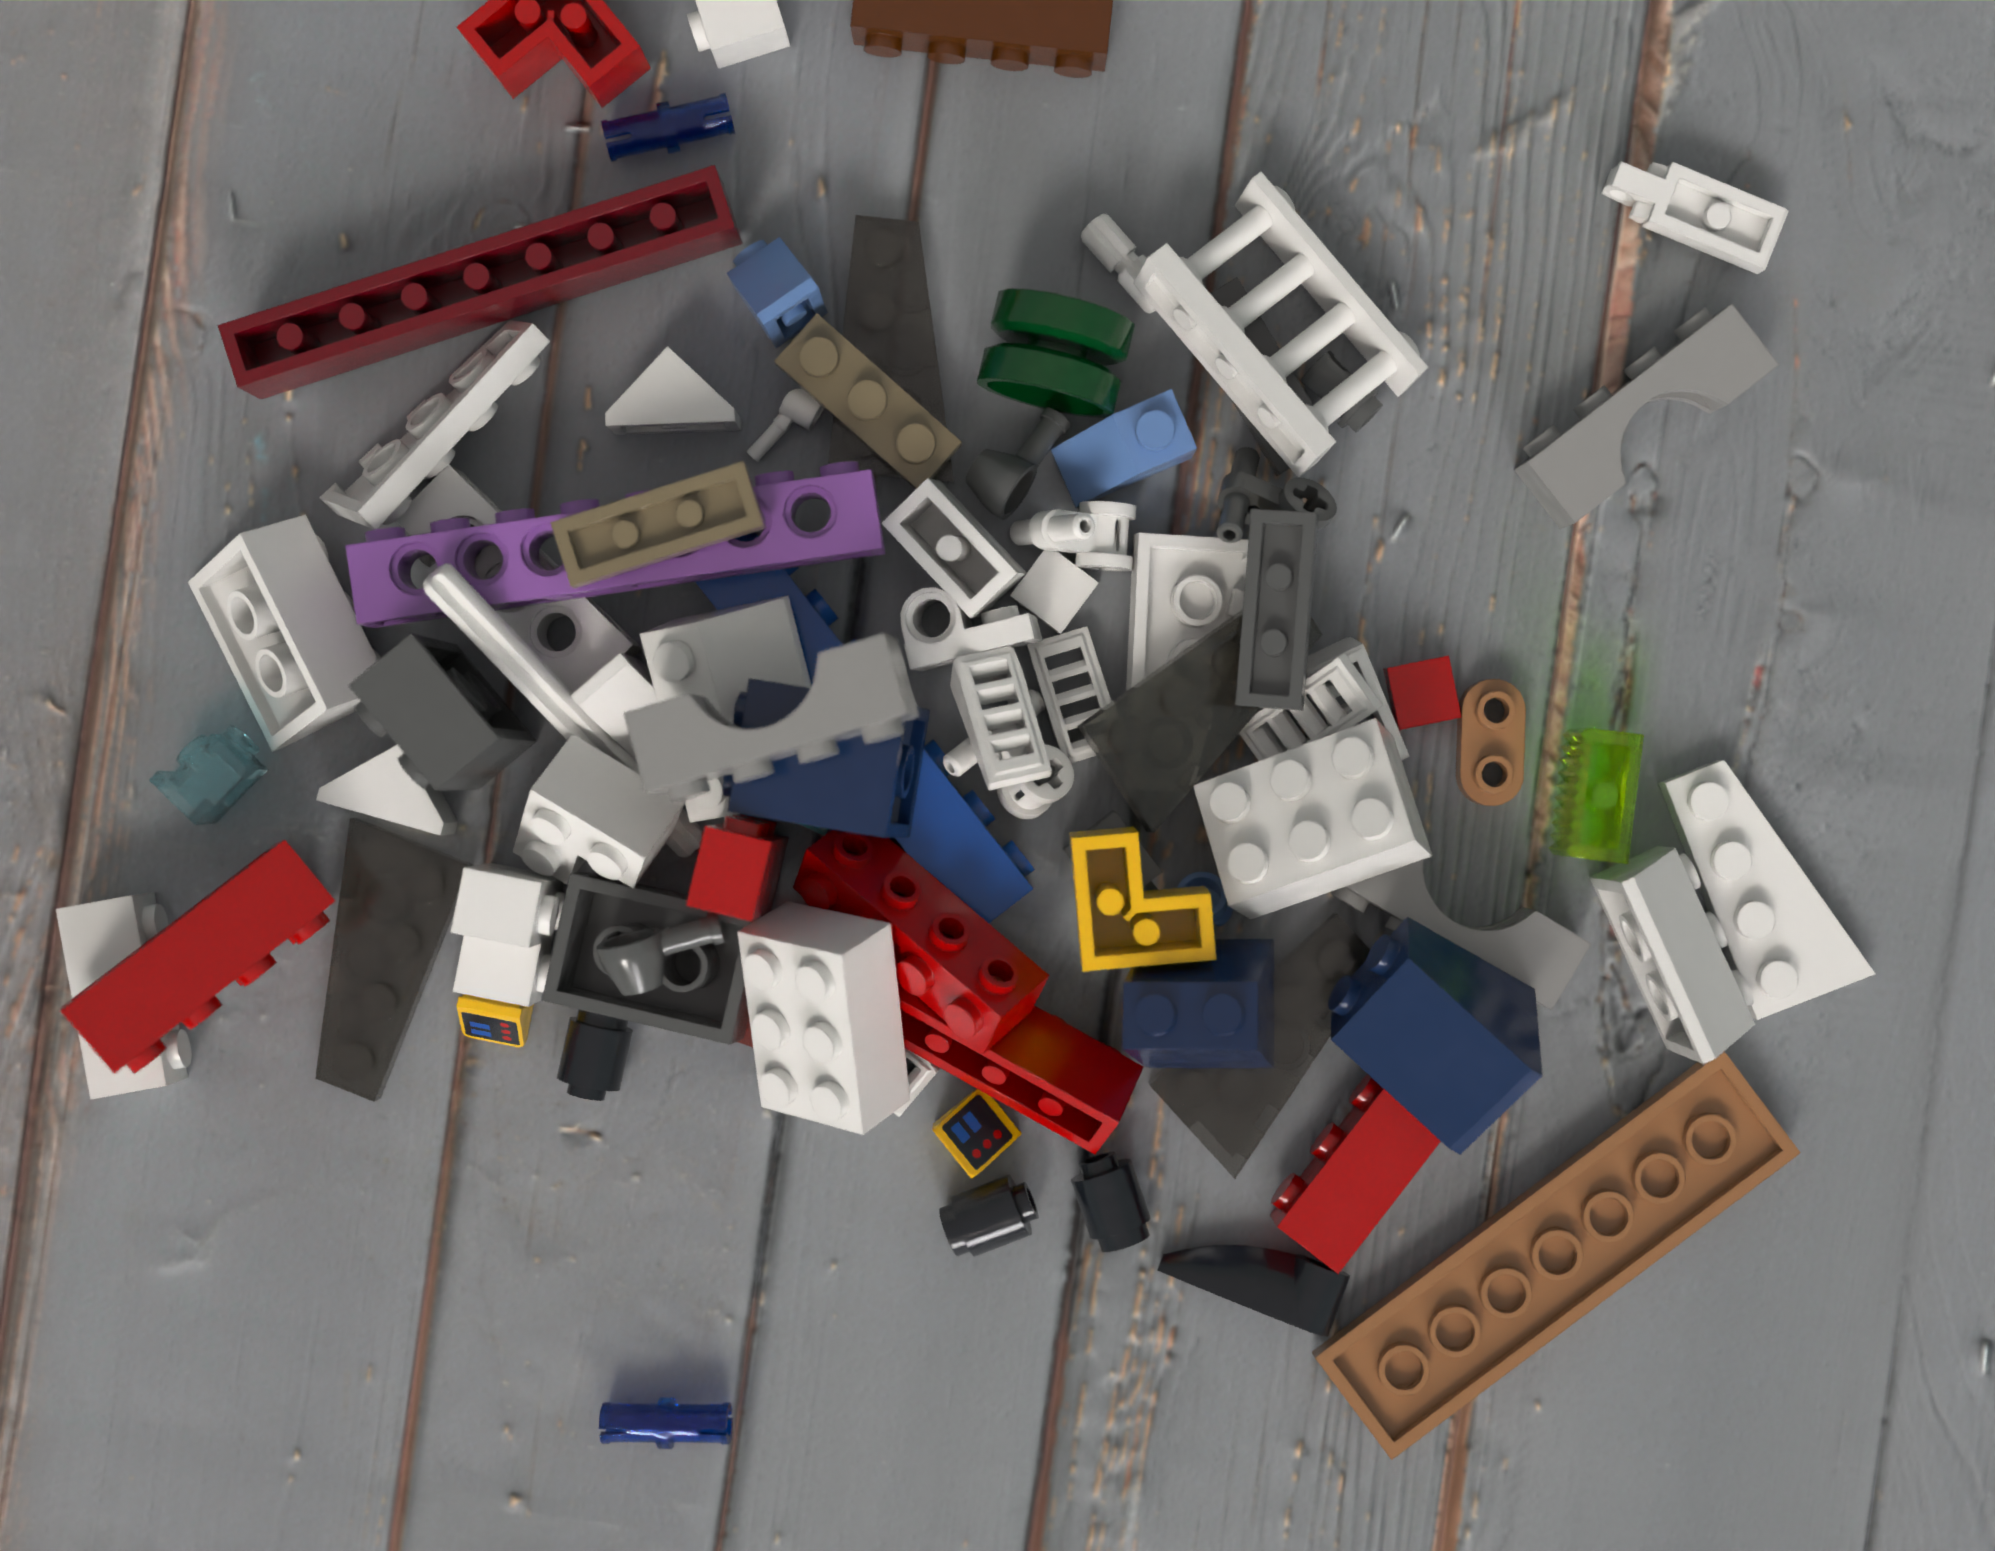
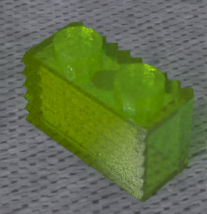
[1548,728,1644,864]

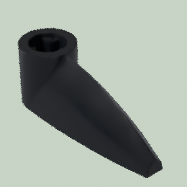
[1158,1245,1350,1337]

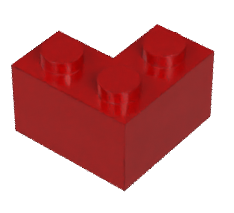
[457,0,651,108]

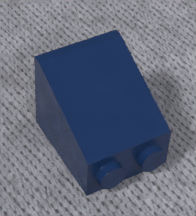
[723,678,930,838]
[1328,917,1543,1155]
[1122,939,1274,1068]

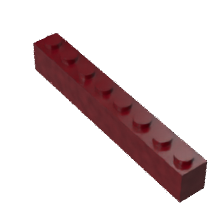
[217,165,743,400]

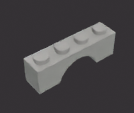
[1514,304,1779,530]
[623,633,920,803]
[1330,859,1592,1010]

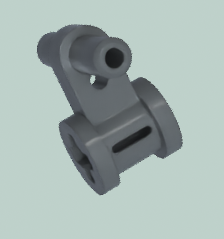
[1217,447,1337,543]

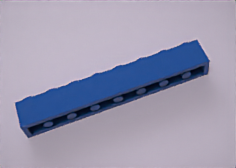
[696,531,1035,923]

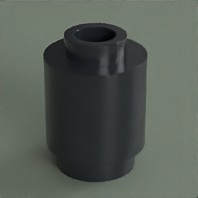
[557,1009,633,1101]
[1071,1151,1151,1252]
[939,1174,1039,1257]

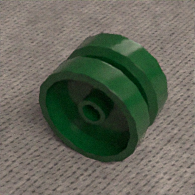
[977,288,1135,418]

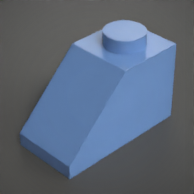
[726,237,828,348]
[1051,389,1197,508]

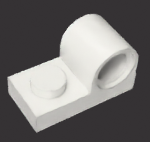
[900,587,1043,671]

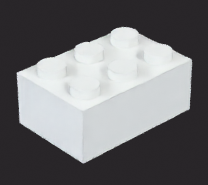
[1193,718,1432,920]
[737,901,910,1135]

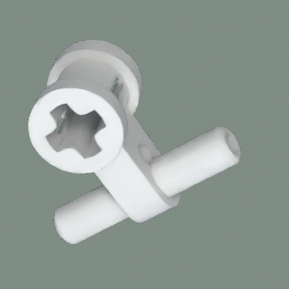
[1010,501,1137,571]
[943,690,1074,819]

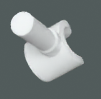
[747,388,824,462]

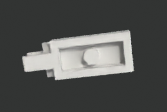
[1601,161,1789,274]

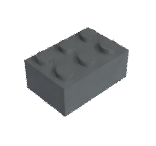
[348,633,537,791]
[541,872,767,1045]

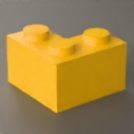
[1069,827,1216,971]

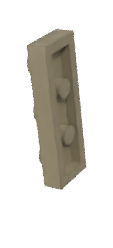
[774,313,962,489]
[550,461,766,589]

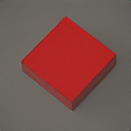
[1383,655,1462,730]

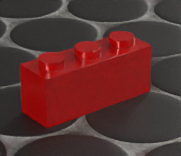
[686,814,789,922]
[1270,1074,1441,1274]

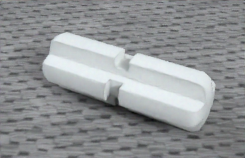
[1081,213,1156,314]

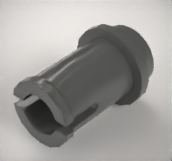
[1301,351,1383,432]

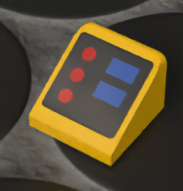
[456,994,534,1047]
[932,1088,1022,1179]

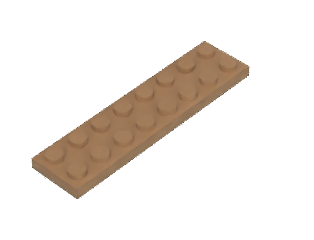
[1312,1051,1801,1460]

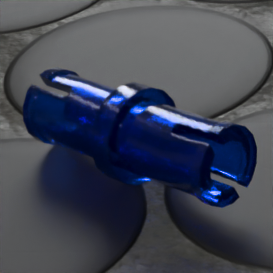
[601,93,735,162]
[599,1397,733,1450]

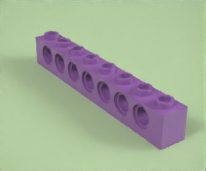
[345,461,886,628]

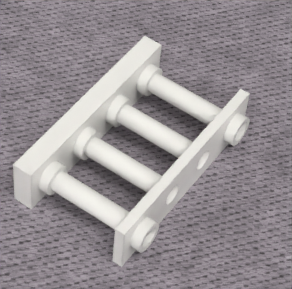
[1133,172,1428,478]

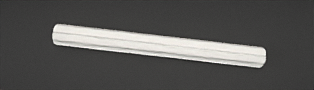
[423,563,703,858]

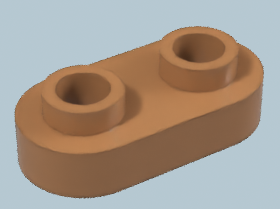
[1456,679,1526,806]

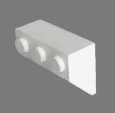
[188,514,381,752]
[640,596,811,823]
[1589,846,1755,1064]

